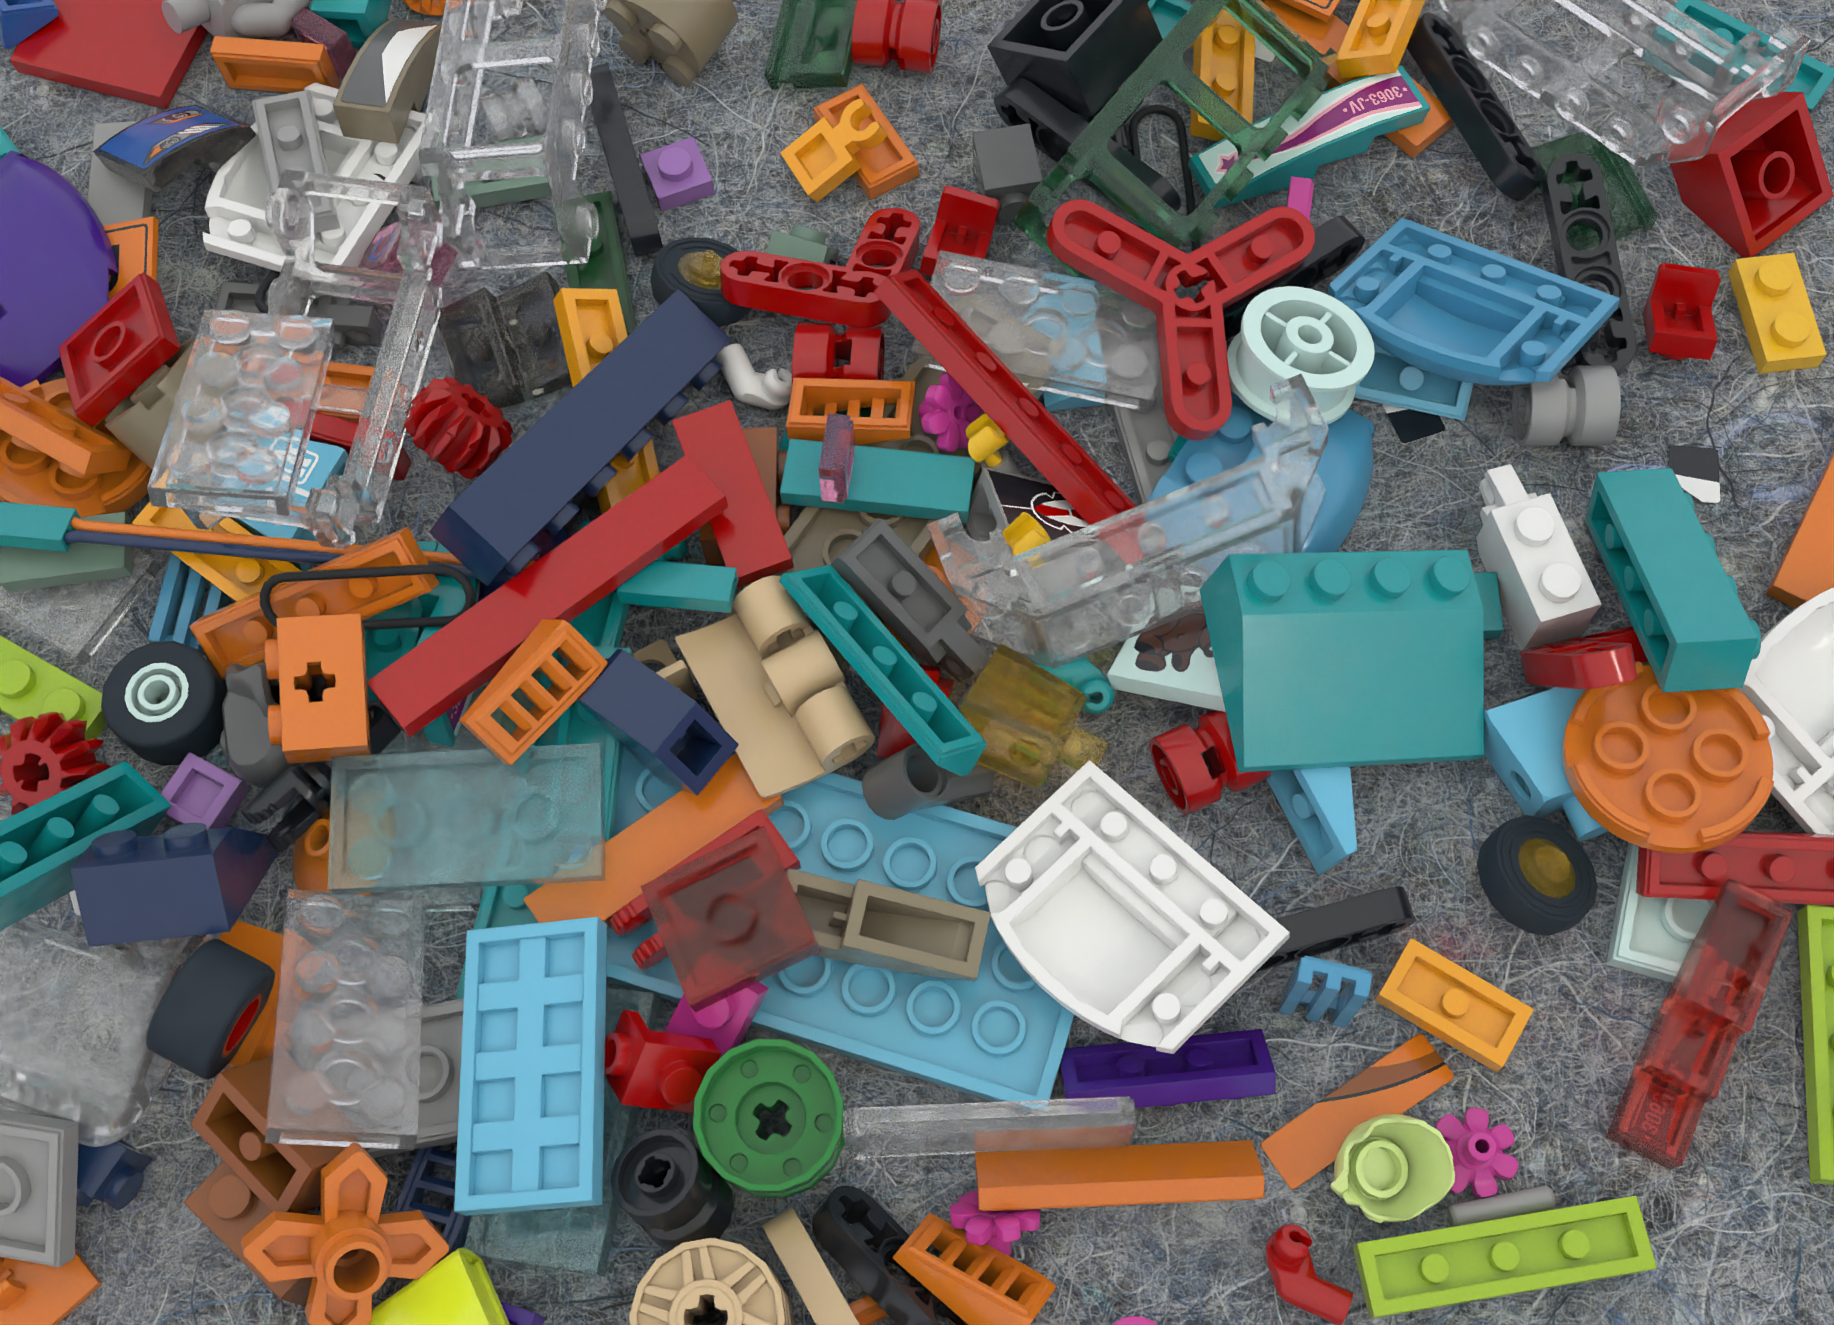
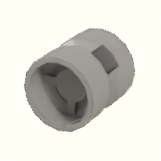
[1512,365,1621,447]

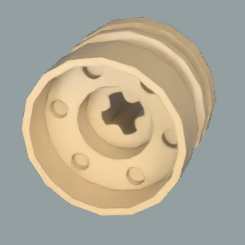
[629,1238,795,1325]

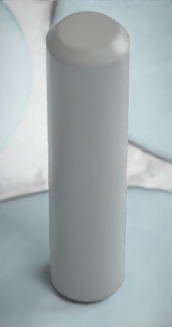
[1447,1185,1556,1227]

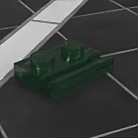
[764,0,857,89]
[1531,124,1658,251]

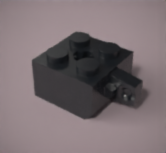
[987,0,1163,116]

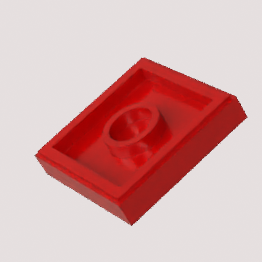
[58,272,180,428]

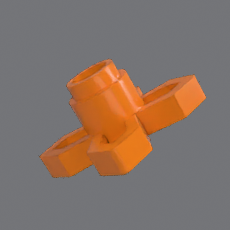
[241,1143,449,1325]

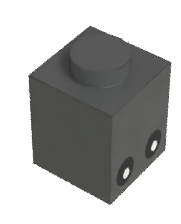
[972,123,1043,223]

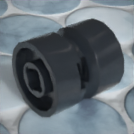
[611,1129,734,1251]

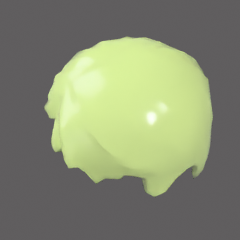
[1330,1114,1455,1223]

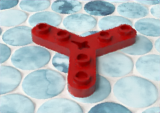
[1046,199,1315,441]

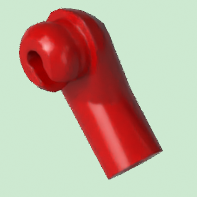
[1265,1224,1353,1325]

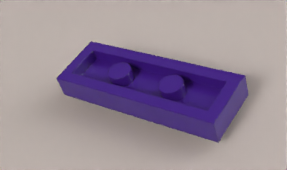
[1059,1029,1276,1115]

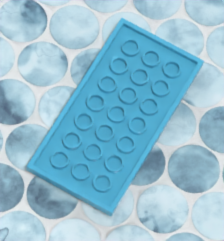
[560,745,1075,1118]

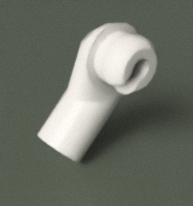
[716,344,792,410]

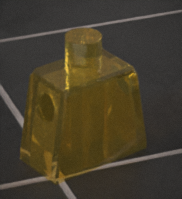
[959,643,1109,787]

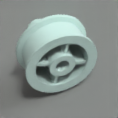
[1227,286,1375,431]

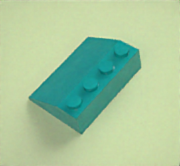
[1199,549,1484,772]

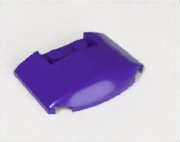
[0,150,118,387]

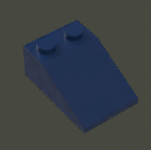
[70,823,279,947]

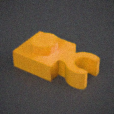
[780,99,888,203]

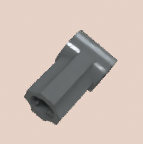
[862,743,998,820]

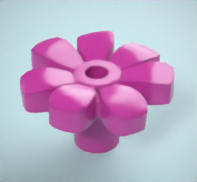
[918,372,985,452]
[1433,1107,1519,1199]
[949,1190,1040,1256]

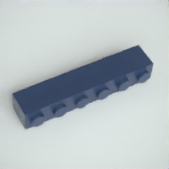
[429,289,731,586]

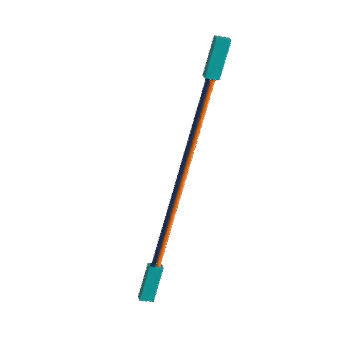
[0,502,738,613]

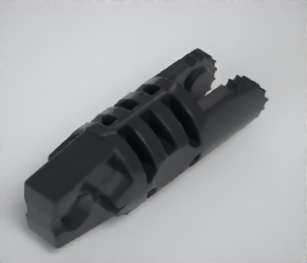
[241,705,401,853]

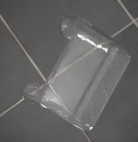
[0,919,212,1147]

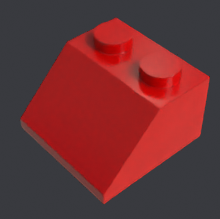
[1666,91,1834,258]

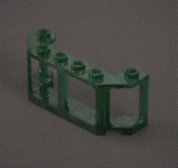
[1011,0,1338,314]

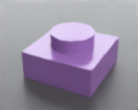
[640,137,715,212]
[160,752,250,829]

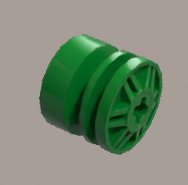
[693,1039,847,1198]

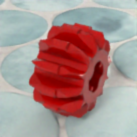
[404,377,513,480]
[0,712,111,815]

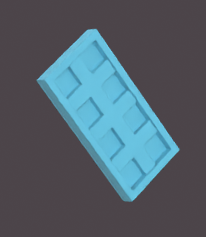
[454,917,607,1216]

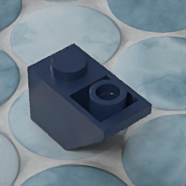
[576,648,739,796]

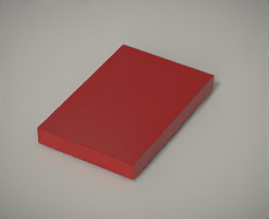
[10,0,208,109]

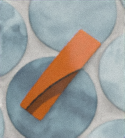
[1261,1034,1454,1189]

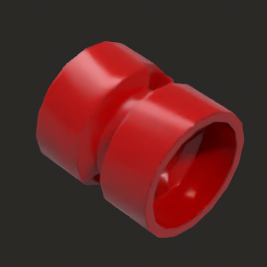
[851,0,942,74]
[792,321,885,384]
[1149,710,1271,816]

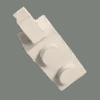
[1477,464,1602,651]

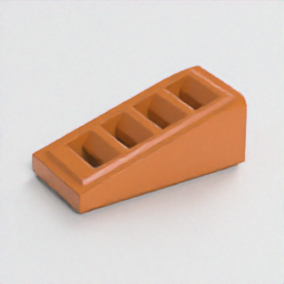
[786,378,916,446]
[459,619,608,765]
[892,1213,1057,1325]

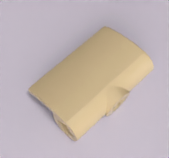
[675,575,875,800]

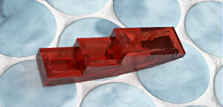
[1606,879,1794,1170]

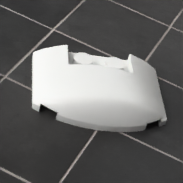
[203,83,439,288]
[1737,587,1834,835]
[975,760,1290,1054]

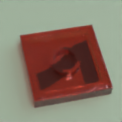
[640,826,822,1012]

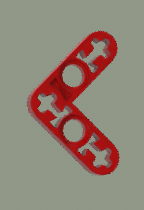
[720,208,920,328]
[1520,626,1648,690]

